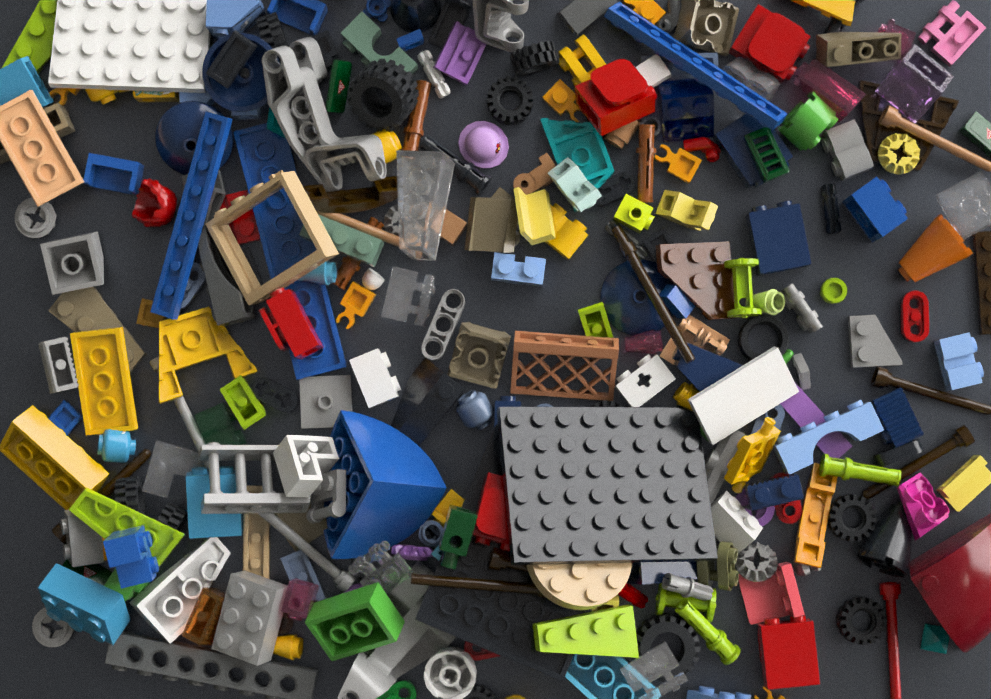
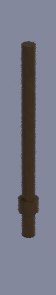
[611,225,695,364]
[411,573,547,598]

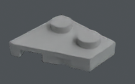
[848,315,902,368]

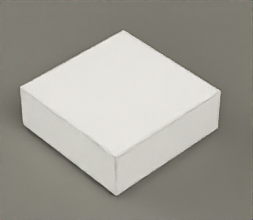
[635,54,671,88]

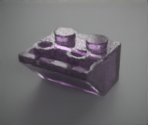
[876,44,954,123]

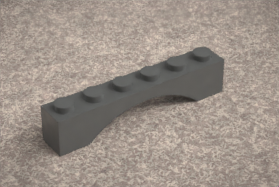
[181,170,256,326]

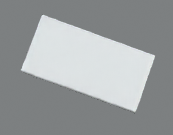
[687,346,799,445]

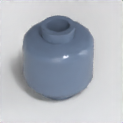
[456,390,494,430]

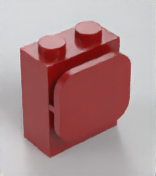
[729,4,811,84]
[575,59,657,136]
[259,287,324,359]
[472,472,510,552]
[757,615,820,690]

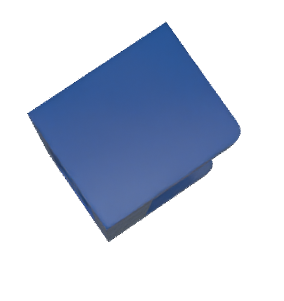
[267,0,328,36]
[83,153,144,196]

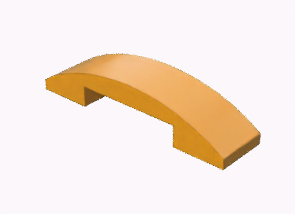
[794,463,838,568]

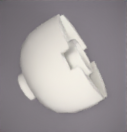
[424,646,477,699]

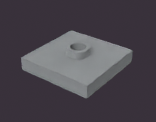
[299,375,353,429]

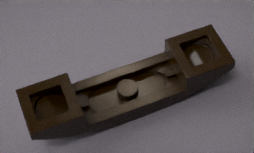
[303,176,404,213]

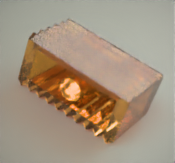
[182,587,226,645]

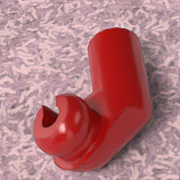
[683,137,721,162]

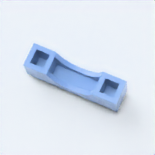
[773,400,884,475]

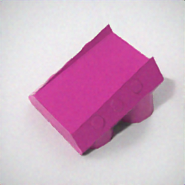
[897,472,949,541]

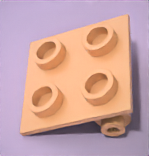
[660,314,730,364]

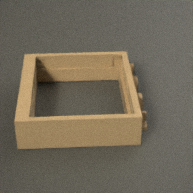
[205,170,339,306]

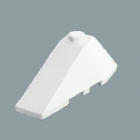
[129,537,230,644]

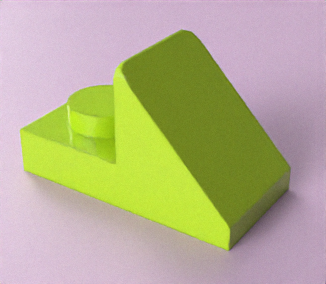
[578,302,613,338]
[220,375,266,430]

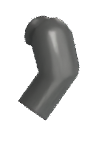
[657,0,681,33]

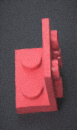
[738,562,805,625]

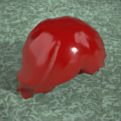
[132,178,177,227]

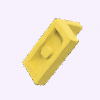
[514,187,556,245]
[936,455,991,512]

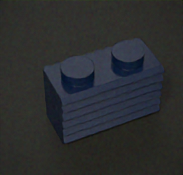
[869,388,924,448]
[745,473,804,511]

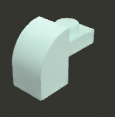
[548,157,602,212]

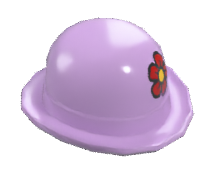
[458,121,509,168]

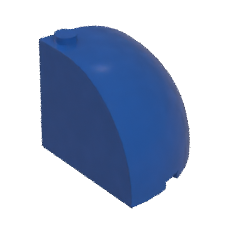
[324,410,447,559]

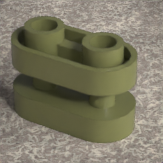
[697,541,739,591]

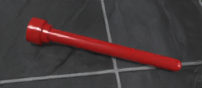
[879,582,901,699]

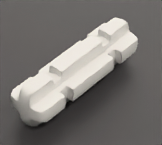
[417,50,451,99]

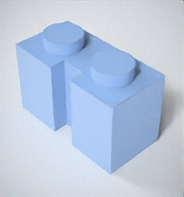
[491,252,546,287]
[933,332,984,391]

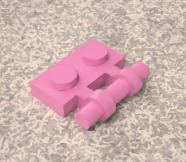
[918,0,986,67]

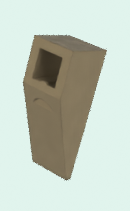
[816,32,902,67]

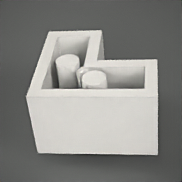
[273,435,339,497]

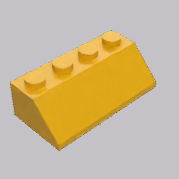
[0,405,109,510]

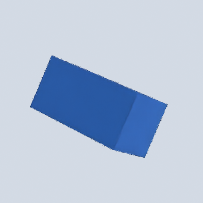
[659,284,695,319]

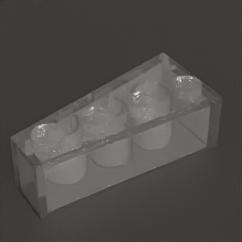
[396,150,455,261]

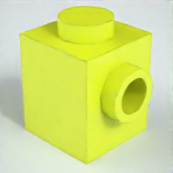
[613,194,655,234]

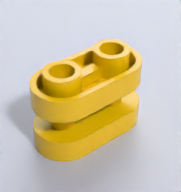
[558,34,606,86]

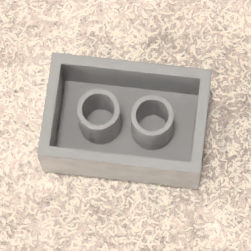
[211,570,290,666]

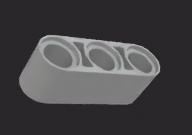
[421,289,465,361]

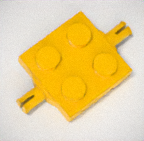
[724,417,781,494]

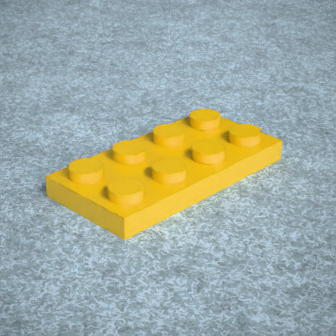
[70,327,138,435]

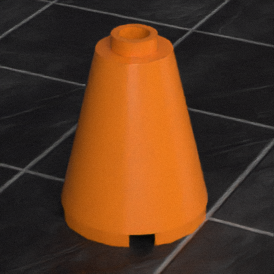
[898,214,973,282]

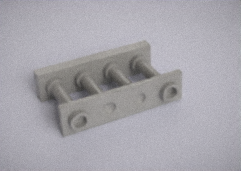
[198,442,311,514]

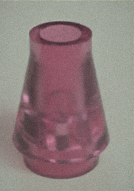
[625,329,663,354]

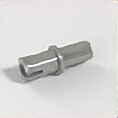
[662,573,713,601]

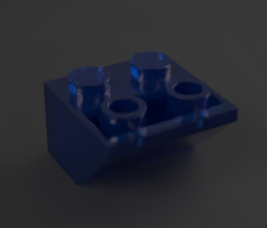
[658,79,714,142]

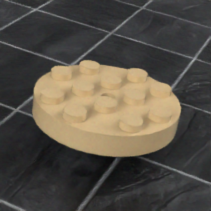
[527,563,632,610]

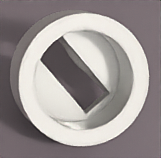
[362,268,385,290]

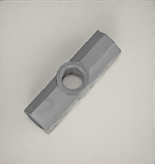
[705,430,745,505]

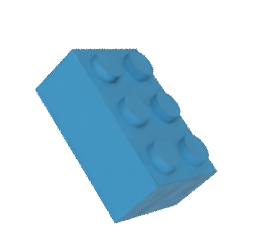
[38,563,130,645]

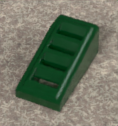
[744,127,790,184]

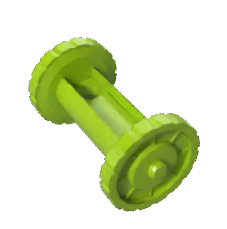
[724,258,762,319]
[655,583,716,622]

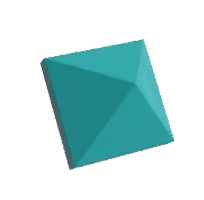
[920,623,950,654]

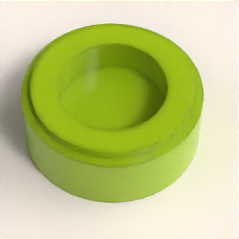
[820,278,847,304]

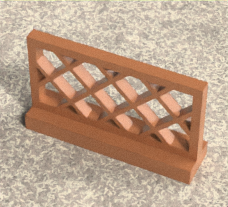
[510,331,619,401]

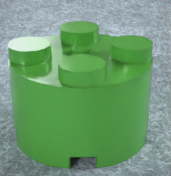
[777,91,838,151]

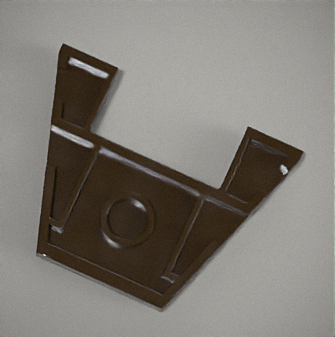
[858,80,959,172]

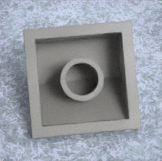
[40,231,104,295]

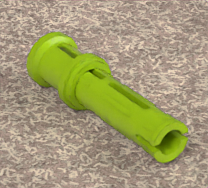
[819,453,901,486]
[675,599,741,665]

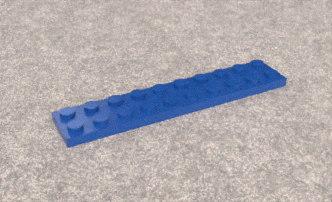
[233,123,347,380]

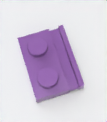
[433,21,486,85]

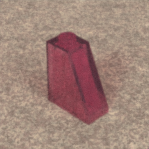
[793,59,866,123]

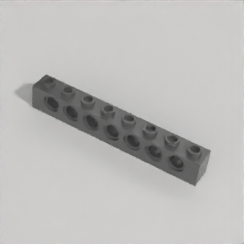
[105,631,319,699]

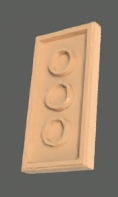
[0,90,84,207]

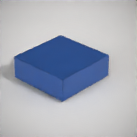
[396,29,425,52]
[48,400,83,436]

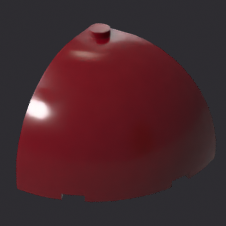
[909,513,991,653]

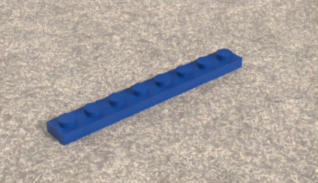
[604,2,787,130]
[150,111,233,320]

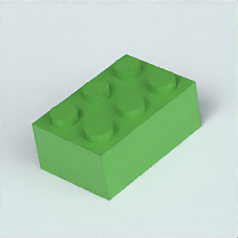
[305,582,405,661]

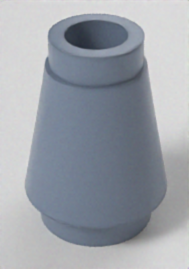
[418,520,443,547]

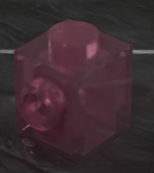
[281,578,320,621]

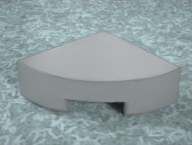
[792,353,811,390]

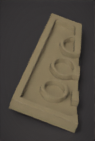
[48,287,146,374]

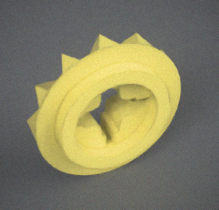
[878,133,920,175]

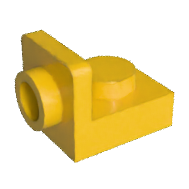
[432,489,465,529]

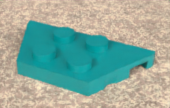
[540,118,615,212]

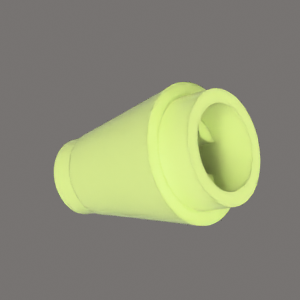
[745,289,785,315]

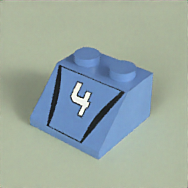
[206,0,266,41]

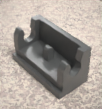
[556,0,617,35]

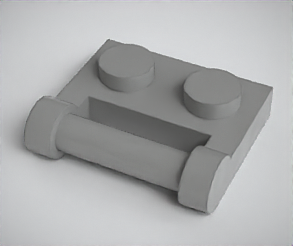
[306,469,346,524]

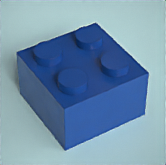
[842,176,908,243]

